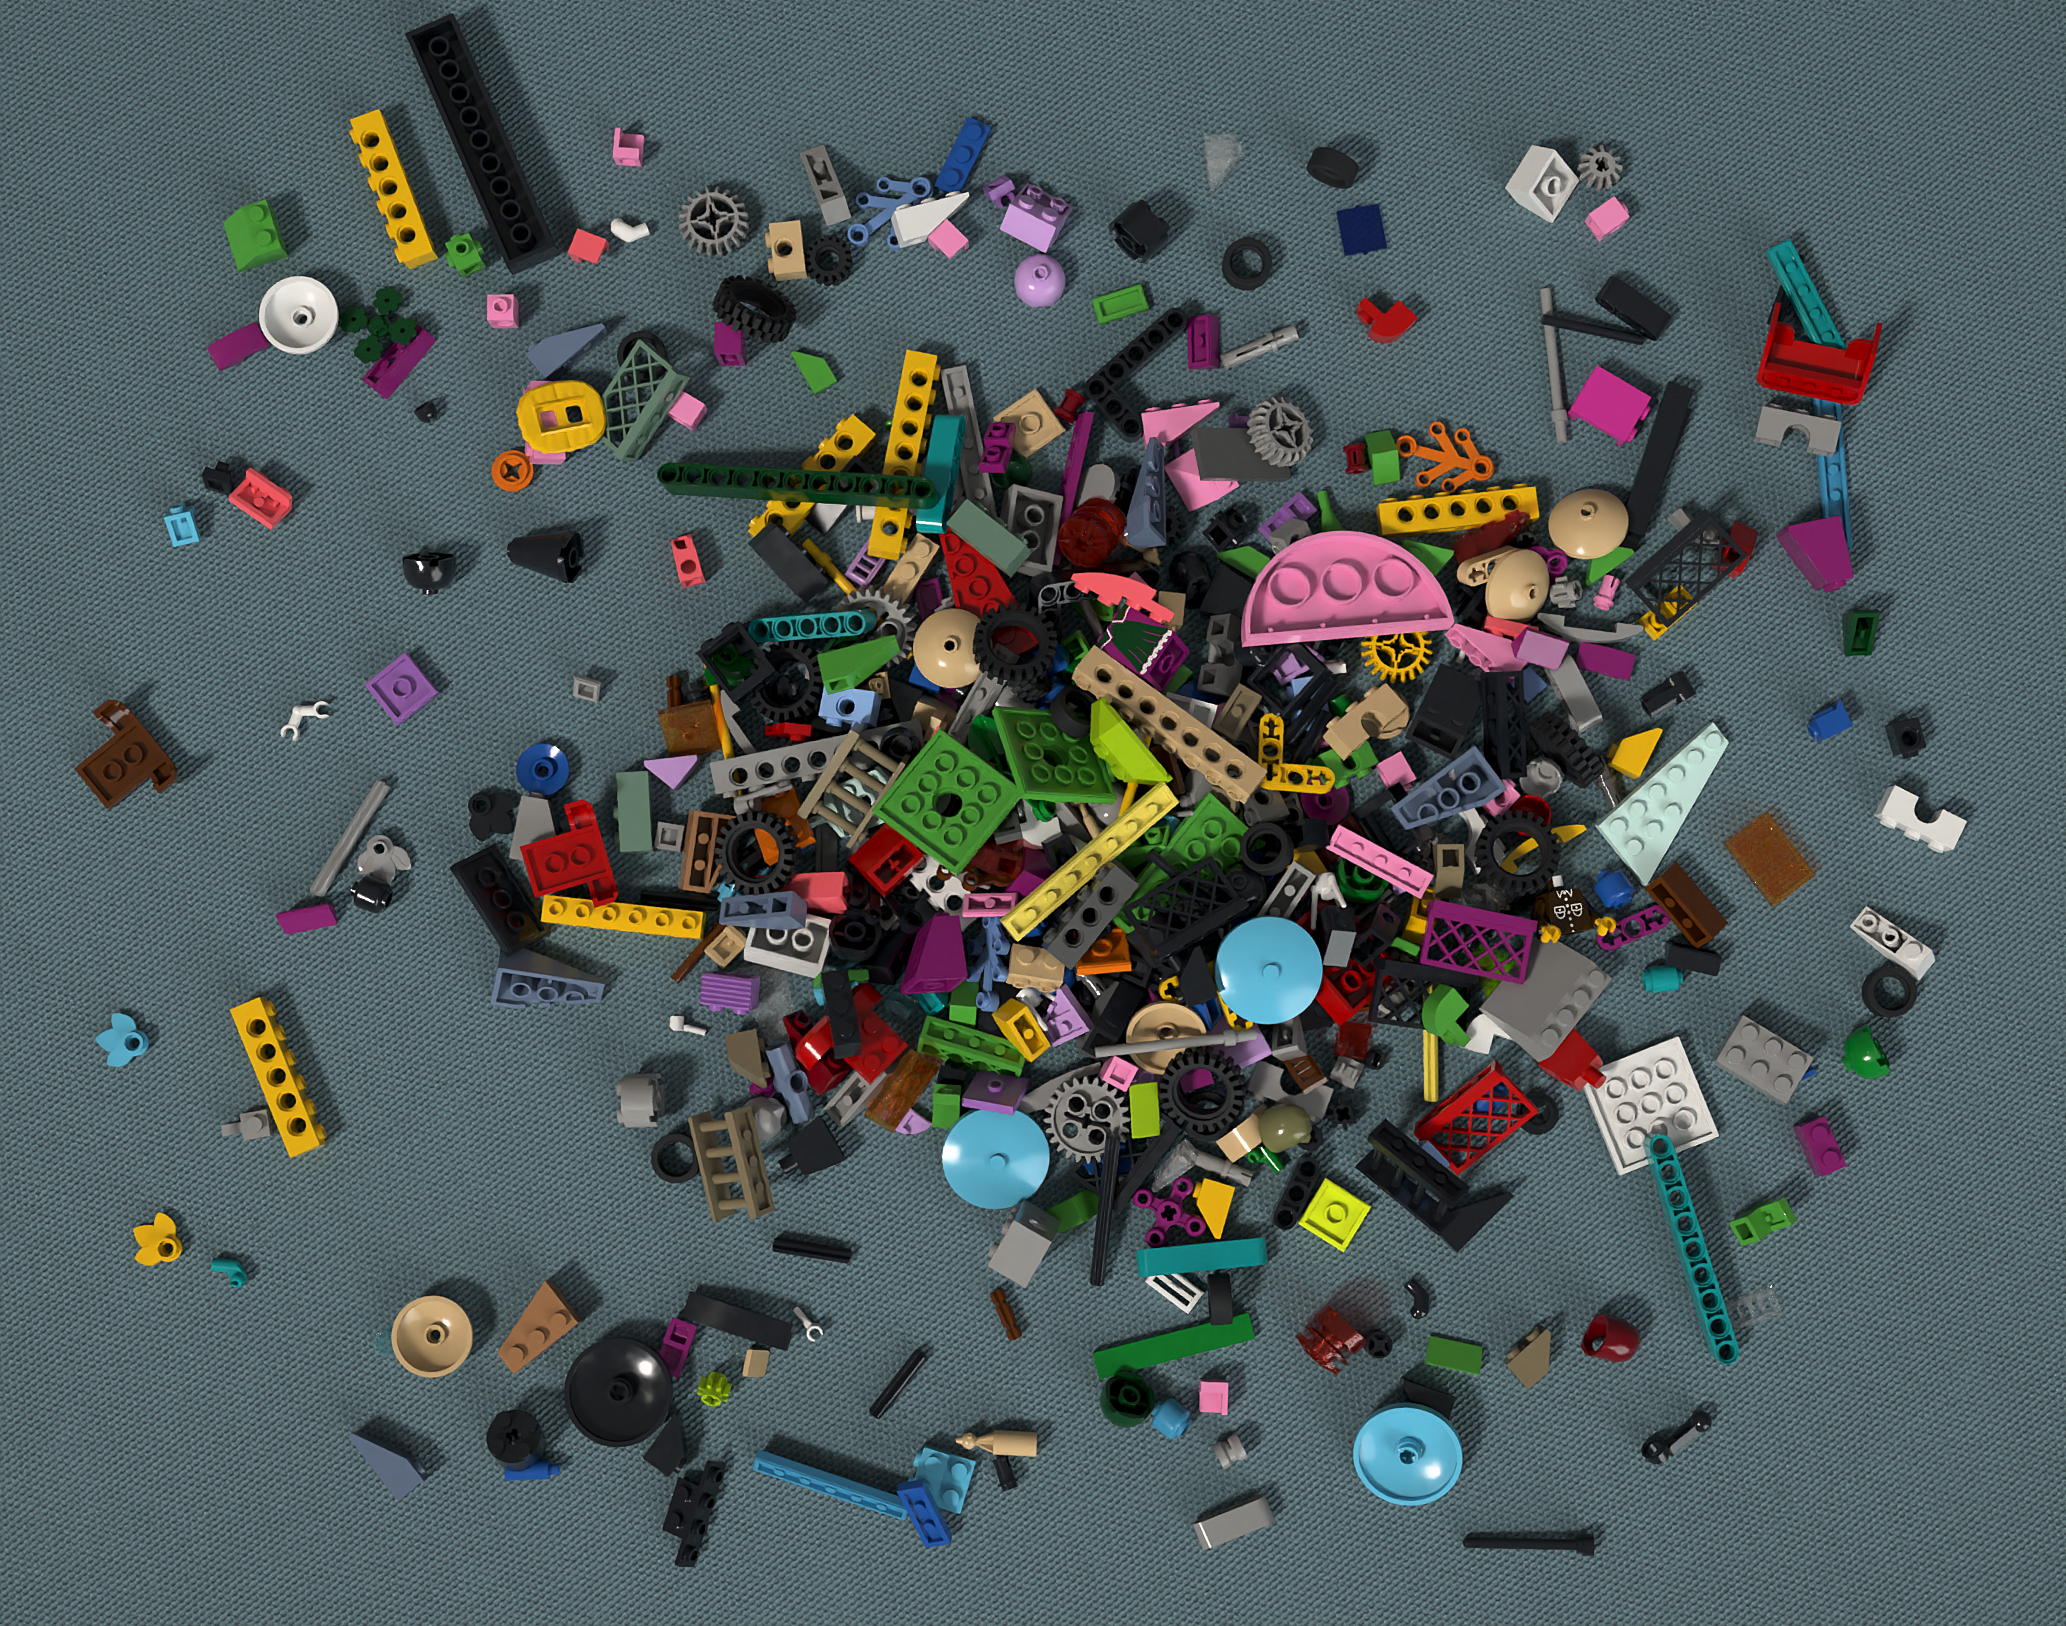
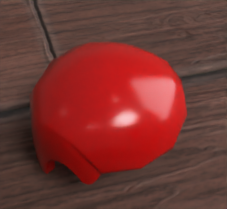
[1510,794,1552,837]

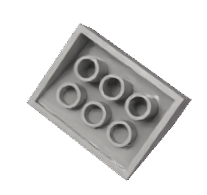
[1479,937,1612,1062]

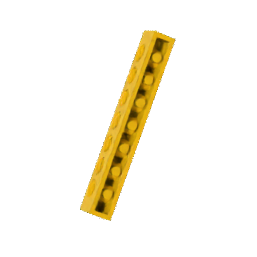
[867,350,941,561]

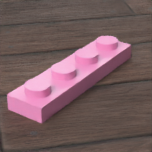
[1326,824,1434,899]

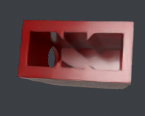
[1537,1028,1606,1091]

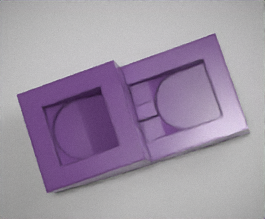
[1258,491,1317,544]

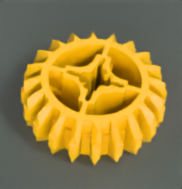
[1361,631,1432,684]

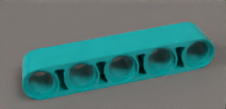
[916,414,966,534]
[748,608,876,642]
[1136,1237,1268,1277]

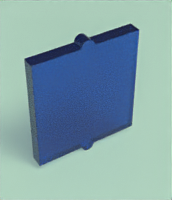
[1336,204,1387,256]

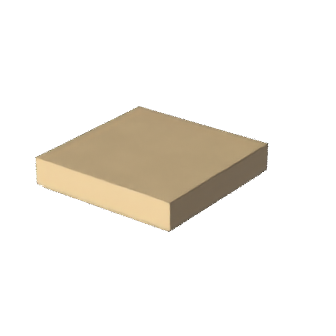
[993,388,1066,461]

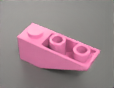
[1141,399,1220,450]
[1444,623,1527,684]

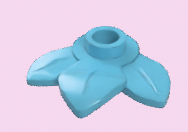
[95,1013,149,1067]

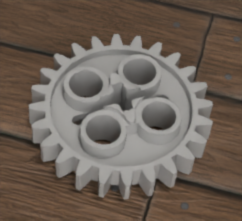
[833,585,918,669]
[1044,1075,1131,1164]

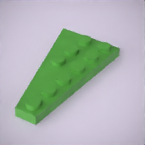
[1112,792,1266,933]

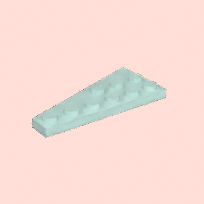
[1595,722,1729,886]

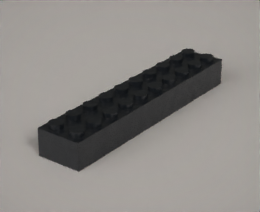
[405,13,560,275]

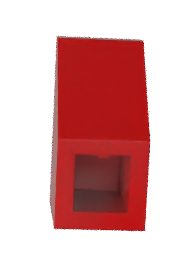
[1710,520,1758,579]

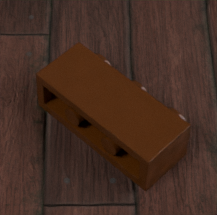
[1645,862,1728,949]

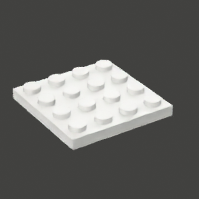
[1583,1036,1719,1175]

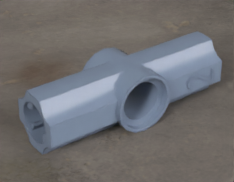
[766,1041,815,1123]

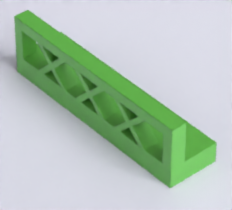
[917,1015,1026,1077]

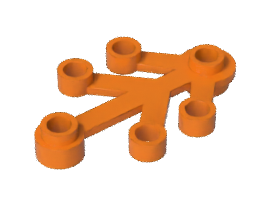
[1395,421,1494,495]

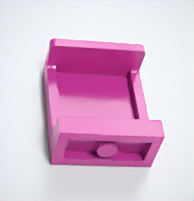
[1567,365,1651,446]

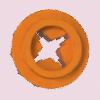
[492,450,534,492]

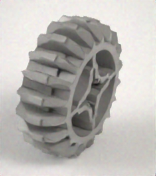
[679,186,749,257]
[1246,396,1314,468]

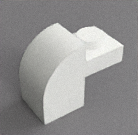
[1016,799,1061,850]
[1459,1013,1514,1054]

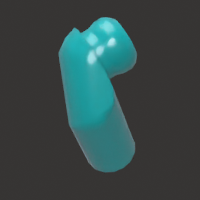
[211,1258,247,1288]

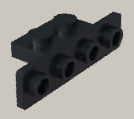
[662,1460,726,1567]

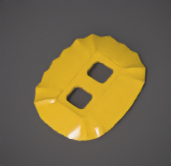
[516,380,607,454]

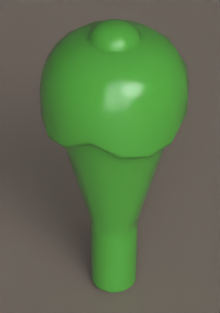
[1317,490,1347,533]

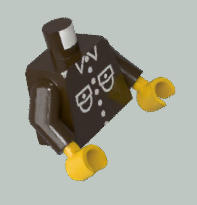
[1530,875,1616,943]

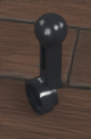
[1641,1410,1712,1464]

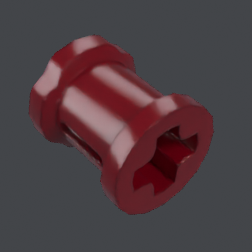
[1053,389,1086,423]
[1343,444,1369,475]

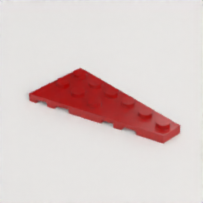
[939,508,1039,684]

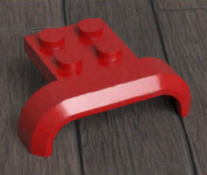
[520,799,619,908]
[795,983,908,1085]

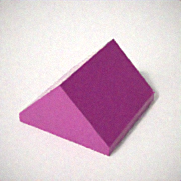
[1004,847,1053,901]

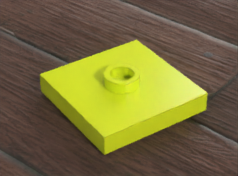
[1297,1178,1372,1252]

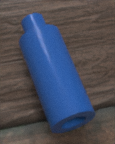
[505,1459,560,1481]

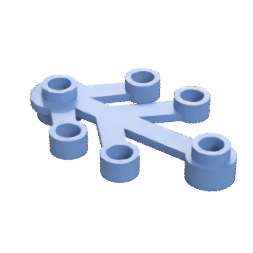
[848,177,934,250]
[966,916,1010,1012]

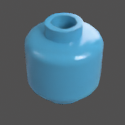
[1151,1398,1192,1439]

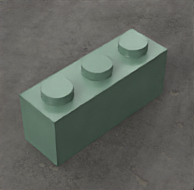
[946,499,1031,577]
[612,771,655,854]

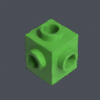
[444,232,486,278]

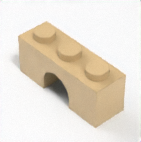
[883,532,941,606]
[1323,683,1407,761]

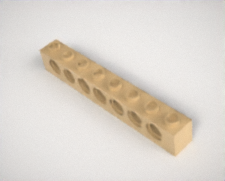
[1072,645,1268,804]

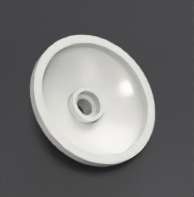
[259,276,339,354]

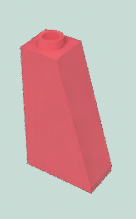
[751,872,852,915]

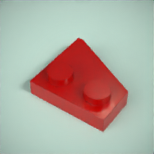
[764,722,816,745]

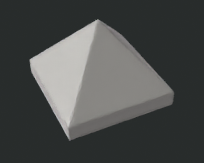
[573,675,601,703]

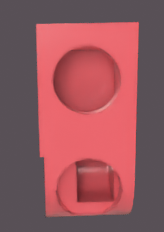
[671,534,706,589]

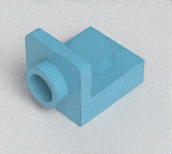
[164,503,201,547]

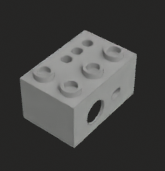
[987,1199,1061,1288]

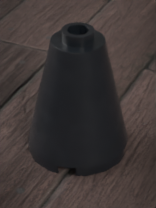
[507,530,584,583]

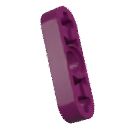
[1595,905,1670,951]

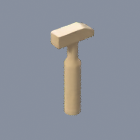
[1069,802,1101,839]

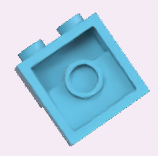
[908,1444,976,1514]

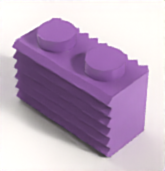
[700,970,760,1015]

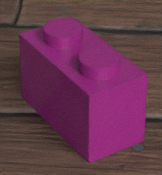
[714,319,746,366]
[1793,1116,1847,1176]

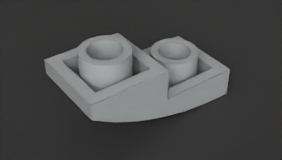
[1667,508,1719,551]

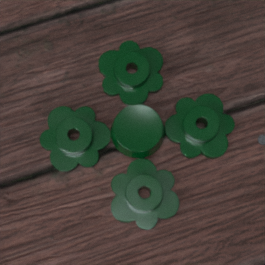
[340,287,417,364]

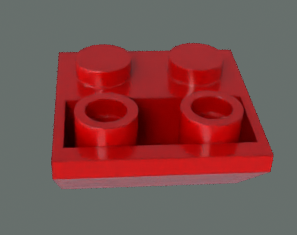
[848,823,924,898]

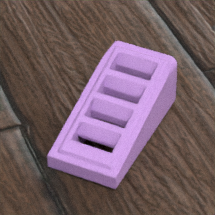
[845,537,887,589]

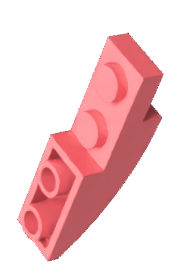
[1071,572,1176,625]

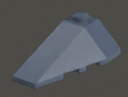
[490,947,605,1009]

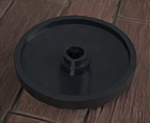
[564,1337,673,1447]

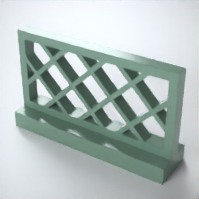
[600,339,691,463]

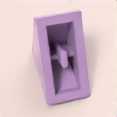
[644,755,700,792]

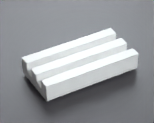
[1145,1273,1204,1314]

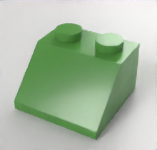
[223,199,289,272]

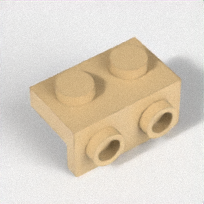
[1006,943,1065,993]

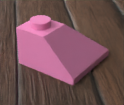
[1164,447,1239,512]

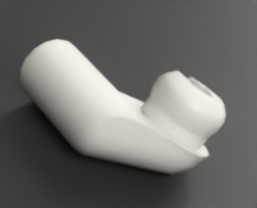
[611,218,650,242]

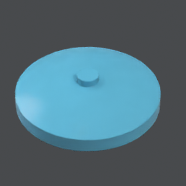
[1213,915,1323,1024]
[942,1108,1050,1209]
[1353,1403,1463,1506]

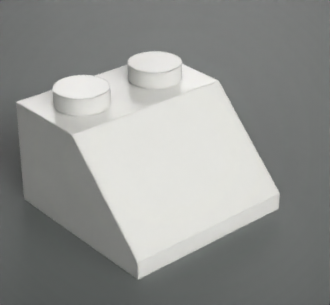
[1505,145,1579,223]

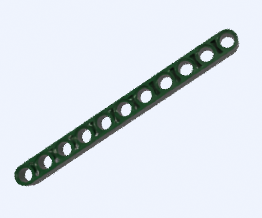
[657,462,940,510]

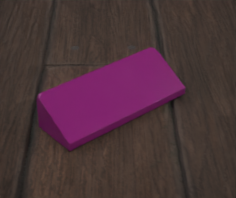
[362,324,436,399]

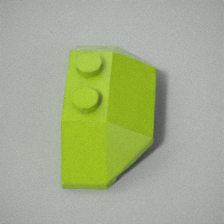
[1090,696,1173,785]

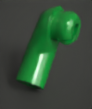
[1247,1145,1286,1174]

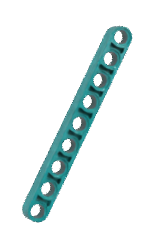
[1643,1132,1740,1365]

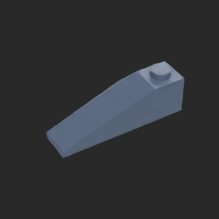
[1124,437,1167,549]
[1390,746,1507,830]

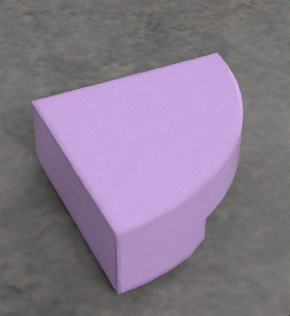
[895,1108,932,1135]

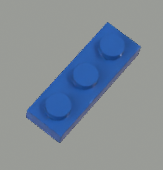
[934,117,991,194]
[897,1479,952,1548]

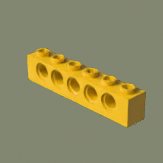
[349,109,438,269]
[748,414,878,539]
[1376,483,1539,539]
[541,895,707,940]
[230,997,327,1158]

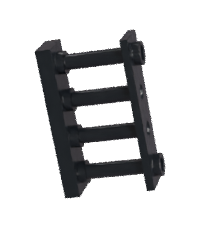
[1355,1118,1470,1236]

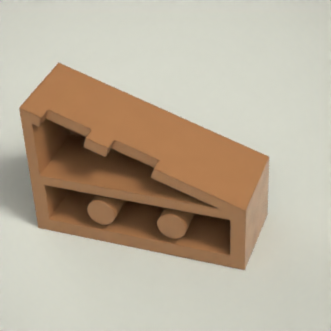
[678,810,736,893]
[497,1278,583,1374]

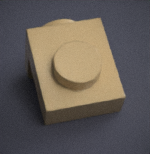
[704,925,747,969]

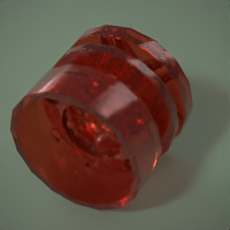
[1058,498,1127,568]
[1295,1303,1368,1376]

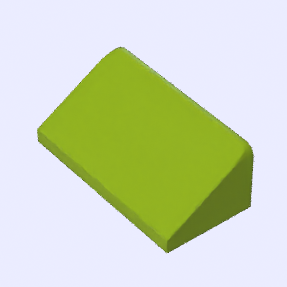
[1129,1081,1161,1139]

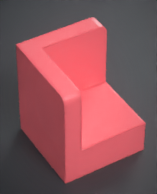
[568,228,610,264]

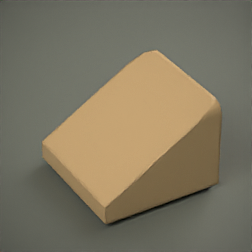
[742,1347,770,1377]

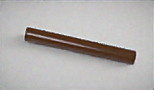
[671,921,727,984]

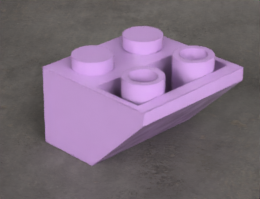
[1000,183,1073,253]

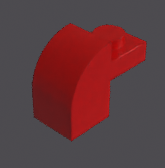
[1355,297,1418,343]

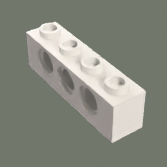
[910,842,980,932]

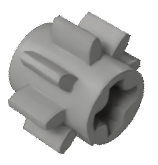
[1549,576,1582,609]

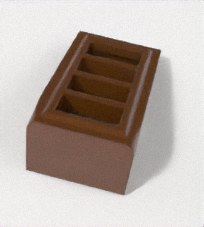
[1282,1051,1328,1094]

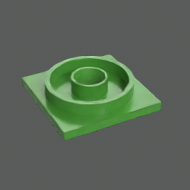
[992,706,1117,804]
[872,728,1021,876]

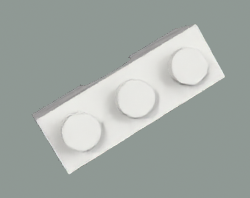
[1874,785,1967,853]

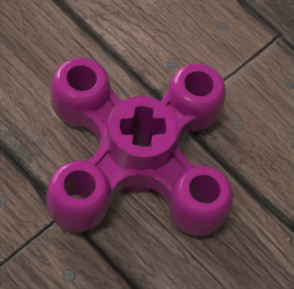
[1133,1174,1206,1248]

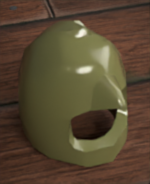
[1258,1104,1312,1153]

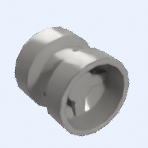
[1212,1433,1248,1469]

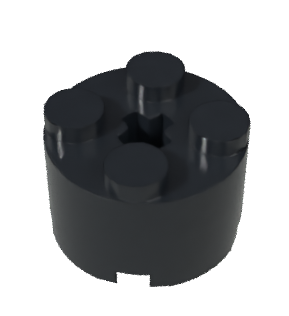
[1109,199,1170,263]
[486,1410,546,1472]

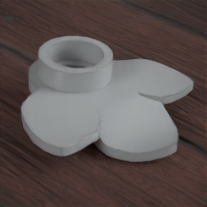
[357,834,411,885]

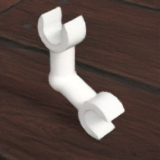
[281,701,330,741]

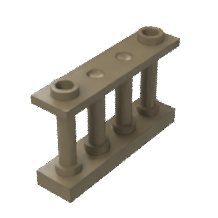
[796,722,910,849]
[688,1105,776,1222]

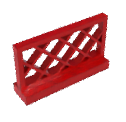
[1414,1059,1539,1176]

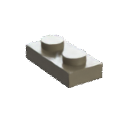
[1211,683,1262,743]

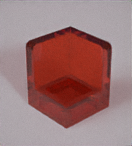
[1334,1021,1372,1060]

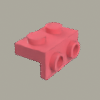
[229,468,292,530]
[1481,613,1539,641]

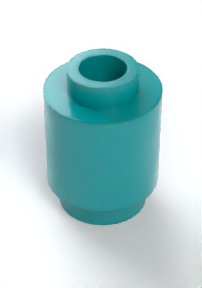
[1642,965,1683,993]

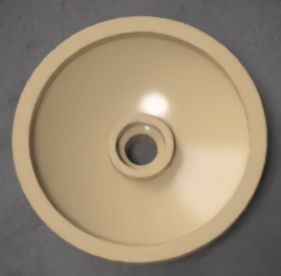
[1548,489,1629,559]
[1485,549,1549,624]
[913,608,993,688]
[1126,1001,1207,1075]
[391,1295,473,1378]

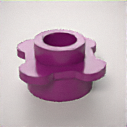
[749,1073,775,1098]

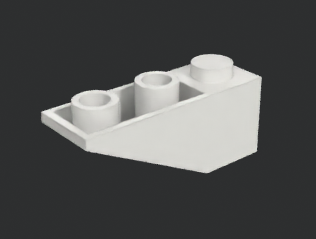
[891,191,970,248]
[1850,906,1935,981]

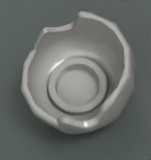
[1519,757,1563,799]

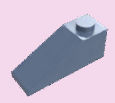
[525,323,609,381]
[719,891,808,930]
[349,1430,429,1501]

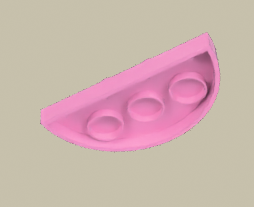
[1241,531,1454,647]

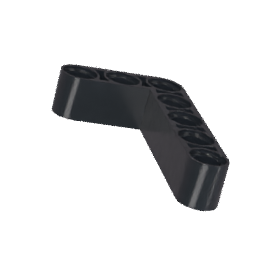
[1085,308,1187,443]
[1029,557,1159,646]

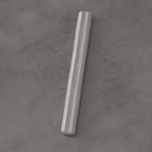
[310,779,390,897]

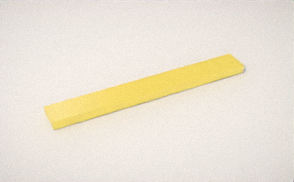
[1000,782,1179,941]

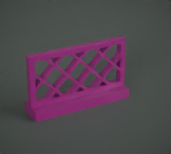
[1419,900,1538,985]

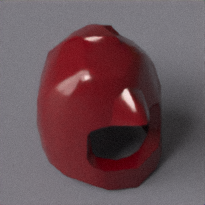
[1581,1314,1640,1362]

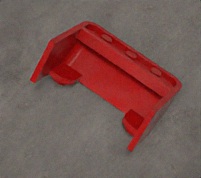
[1757,302,1883,405]

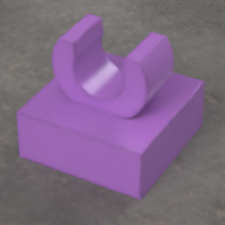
[982,175,1015,209]

